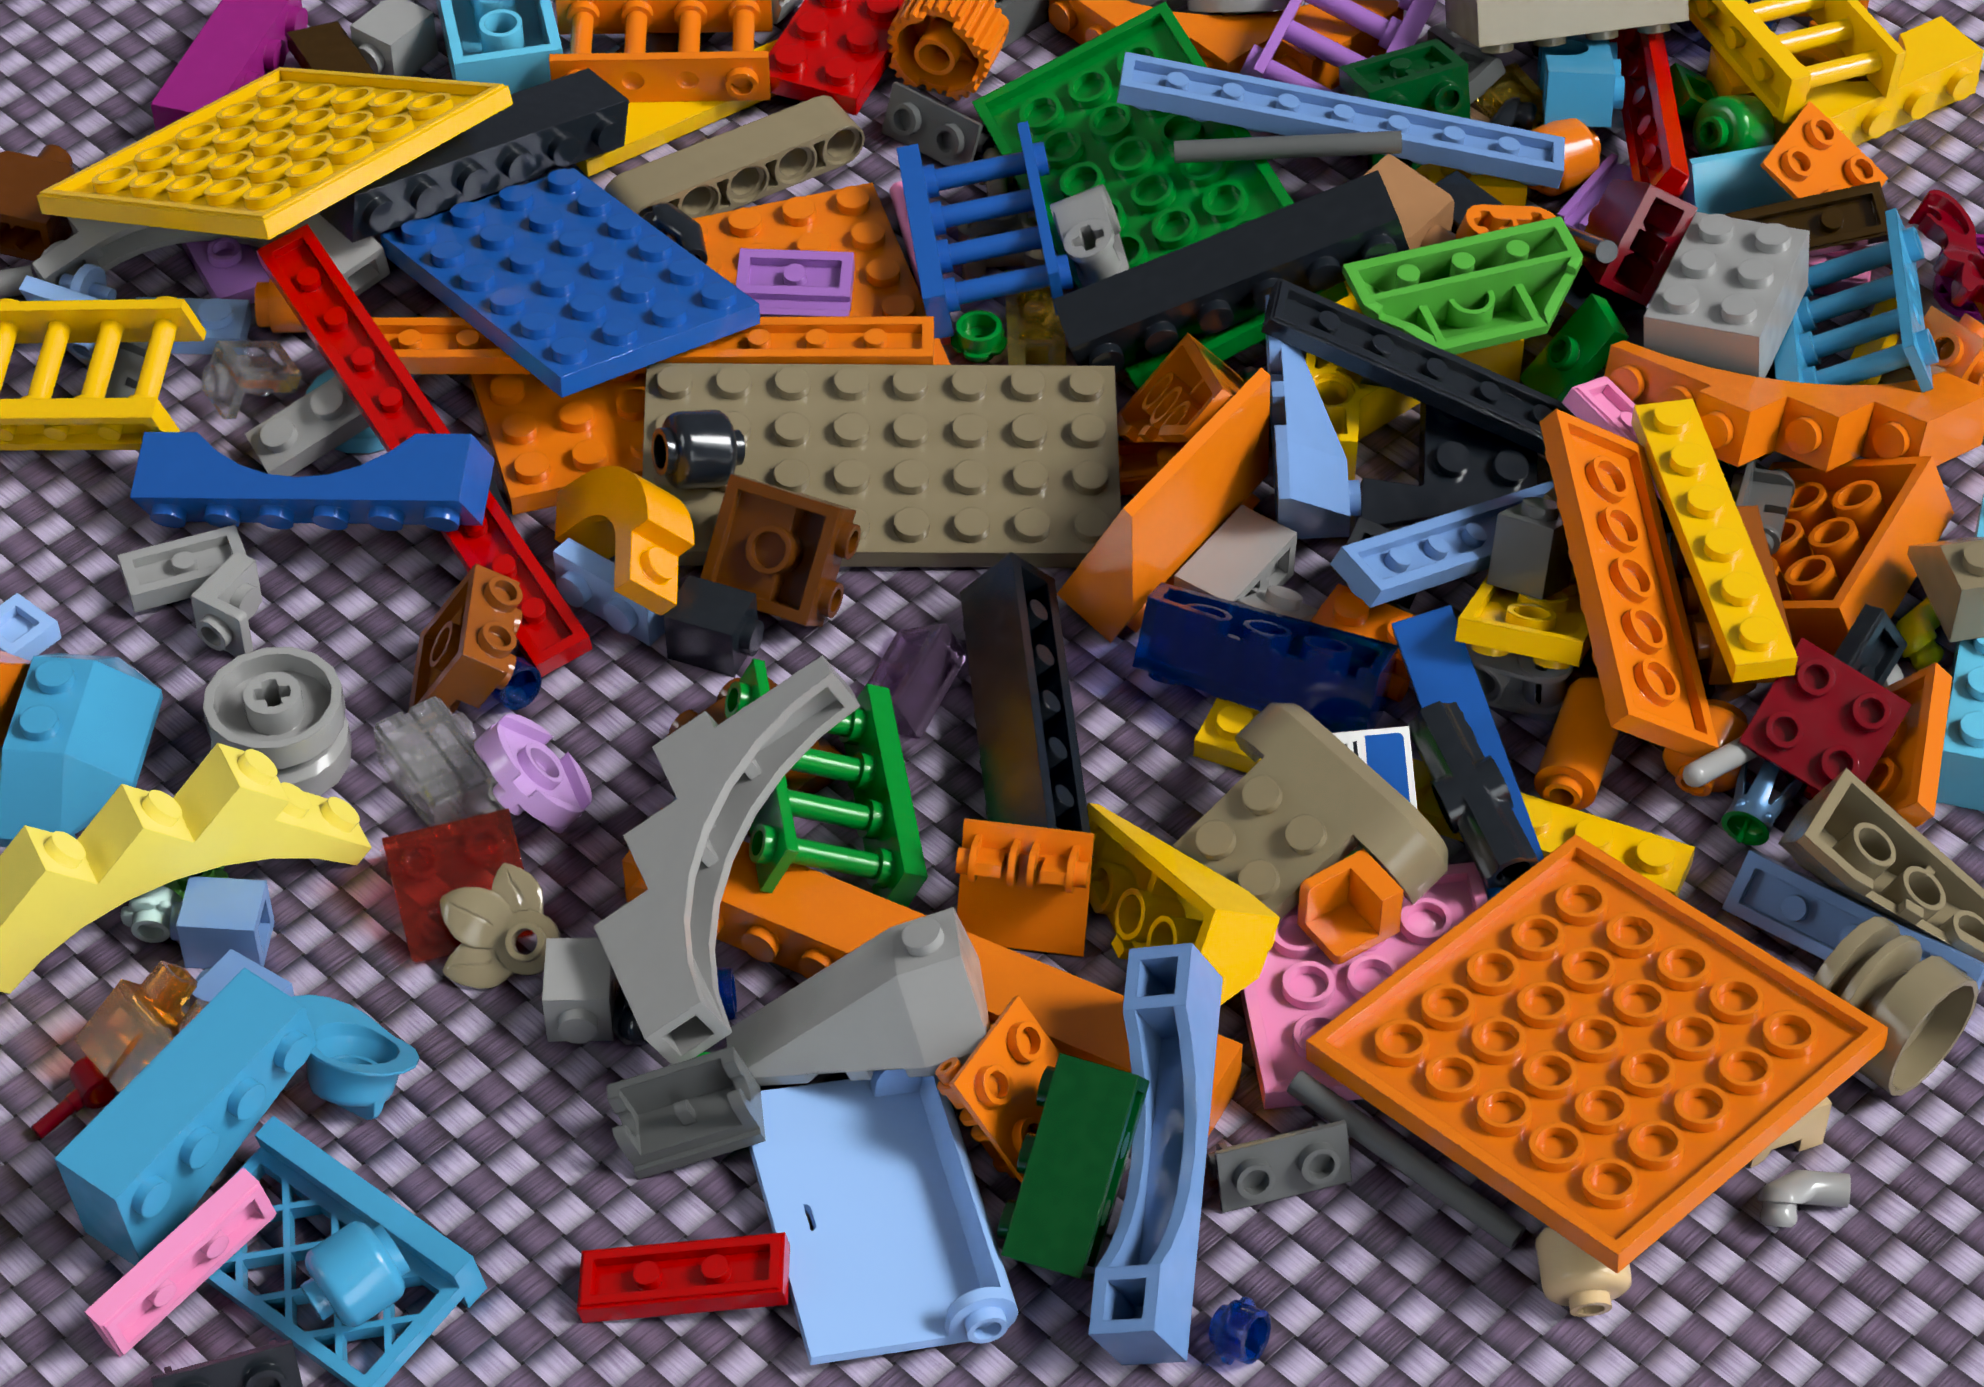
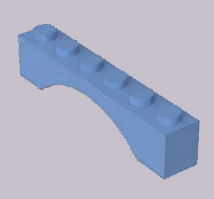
[1088,943,1223,1365]

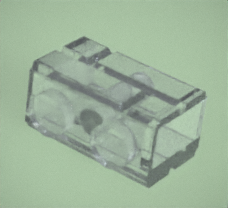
[373,696,505,844]

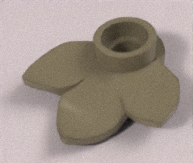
[440,863,561,989]

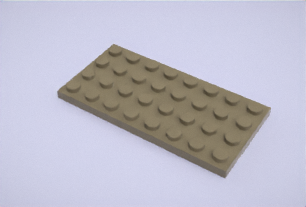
[642,363,1121,568]

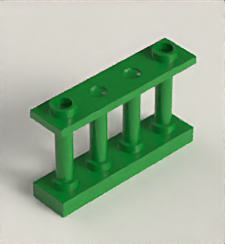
[725,658,928,907]

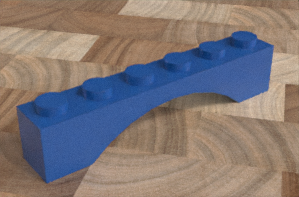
[130,432,495,532]

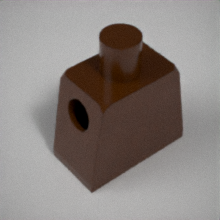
[0,144,75,261]

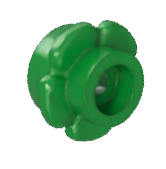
[951,310,1007,363]

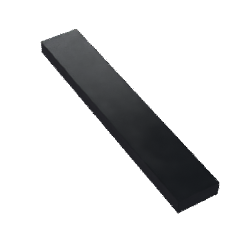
[1261,278,1576,456]

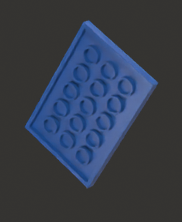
[380,168,760,398]

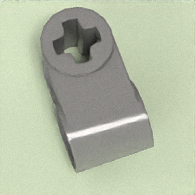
[1050,184,1129,287]
[1465,643,1573,721]

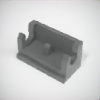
[606,1046,766,1180]

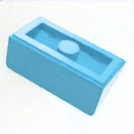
[1683,144,1793,214]

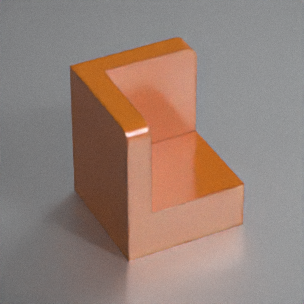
[1297,848,1404,965]

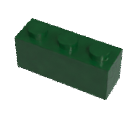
[997,1053,1150,1282]

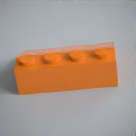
[1057,367,1271,643]
[1768,456,1954,656]

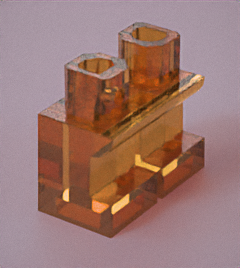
[74,961,209,1093]

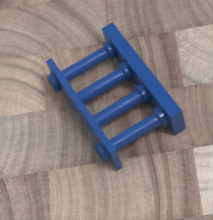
[896,121,1074,339]

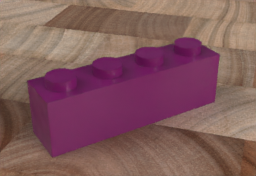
[151,0,308,131]

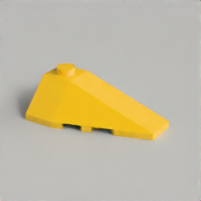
[1087,803,1280,1006]

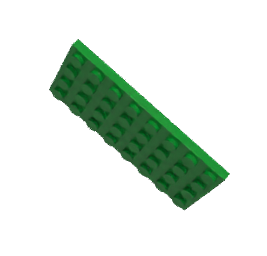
[972,1,1349,391]

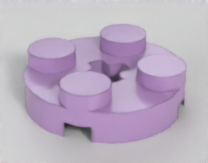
[474,713,592,833]

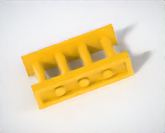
[1689,0,1906,124]
[0,296,206,451]

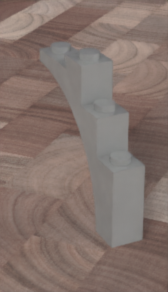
[594,655,860,1065]

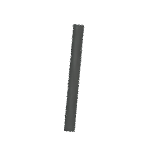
[1174,131,1402,163]
[1287,1070,1526,1249]

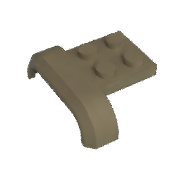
[1173,703,1448,921]

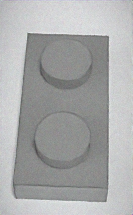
[245,376,369,476]
[118,525,247,612]

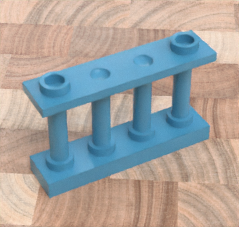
[1774,208,1939,393]

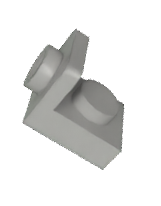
[191,551,263,657]

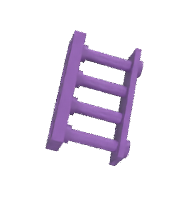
[1240,0,1437,158]

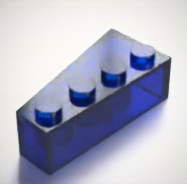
[1132,582,1399,733]

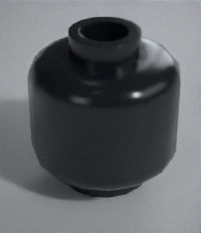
[651,410,745,490]

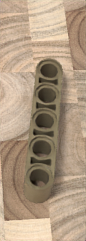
[604,95,865,218]

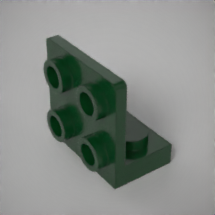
[1339,38,1471,171]

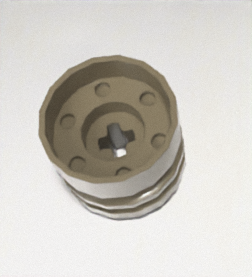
[1812,916,1979,1096]

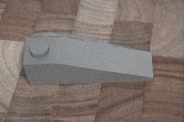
[726,907,990,1086]

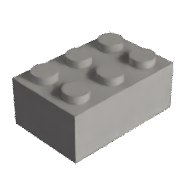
[1644,212,1810,378]

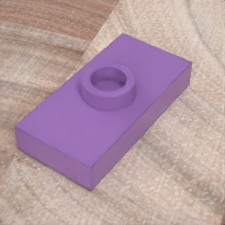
[182,237,270,304]

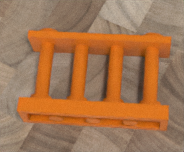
[549,0,773,102]

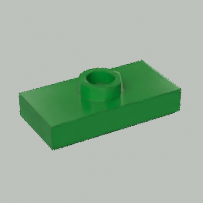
[1520,294,1629,402]

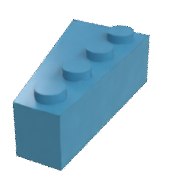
[54,967,317,1266]

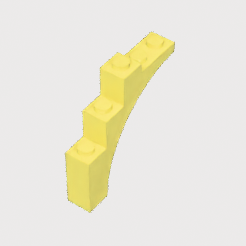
[0,743,372,994]

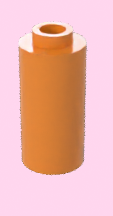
[1534,677,1620,810]

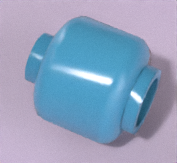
[300,1221,411,1328]

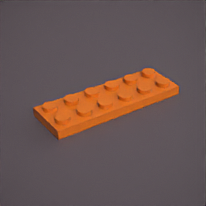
[1539,409,1719,759]

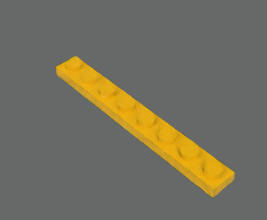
[1193,697,1695,897]

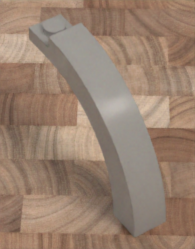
[32,213,391,296]

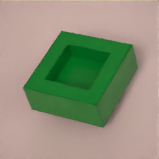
[1670,62,1719,124]

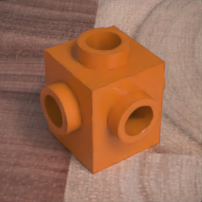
[1924,306,1984,387]

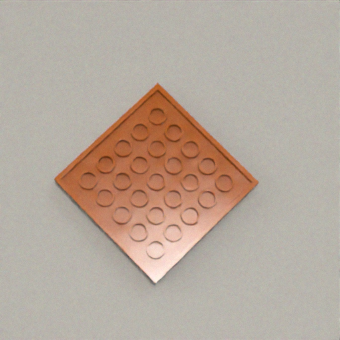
[1306,834,1888,1274]

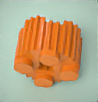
[887,0,1009,101]

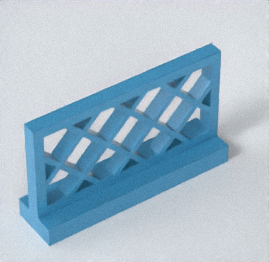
[205,1116,487,1387]

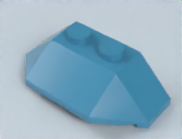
[0,653,163,847]

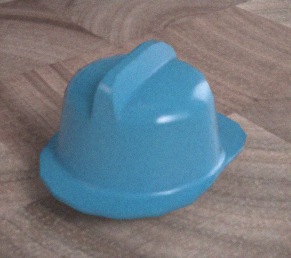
[292,995,420,1120]

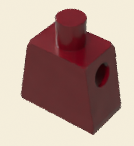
[1582,179,1698,306]

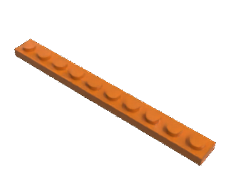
[371,316,934,375]

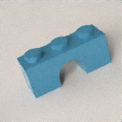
[1537,34,1625,127]

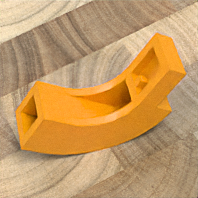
[555,466,695,616]

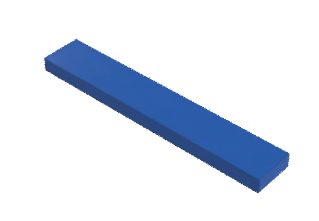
[1391,605,1544,900]

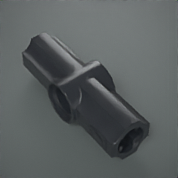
[1406,701,1538,889]

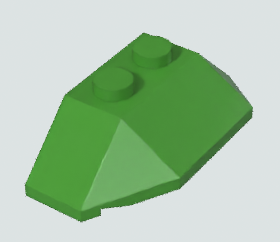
[1342,216,1583,355]

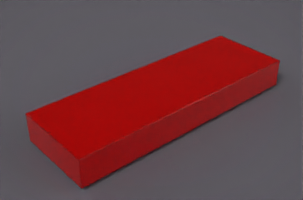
[577,1232,790,1323]

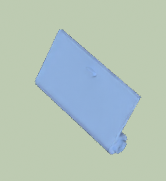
[749,1069,1018,1365]

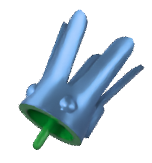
[1721,760,1803,846]

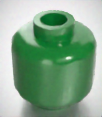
[1692,94,1775,157]

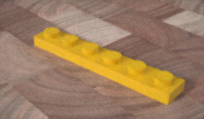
[1631,398,1798,683]

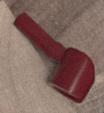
[31,1055,116,1139]

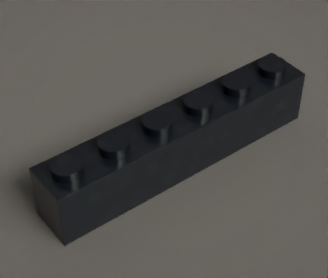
[318,68,629,243]
[1053,170,1409,373]
[960,552,1094,859]

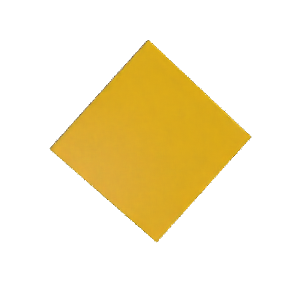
[37,67,513,240]

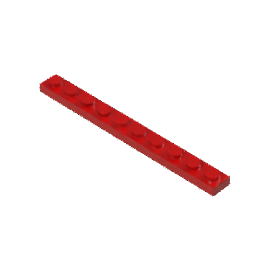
[256,224,593,678]

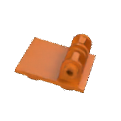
[1760,101,1888,199]
[955,818,1094,957]
[935,995,1060,1184]

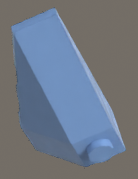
[1265,295,1361,539]

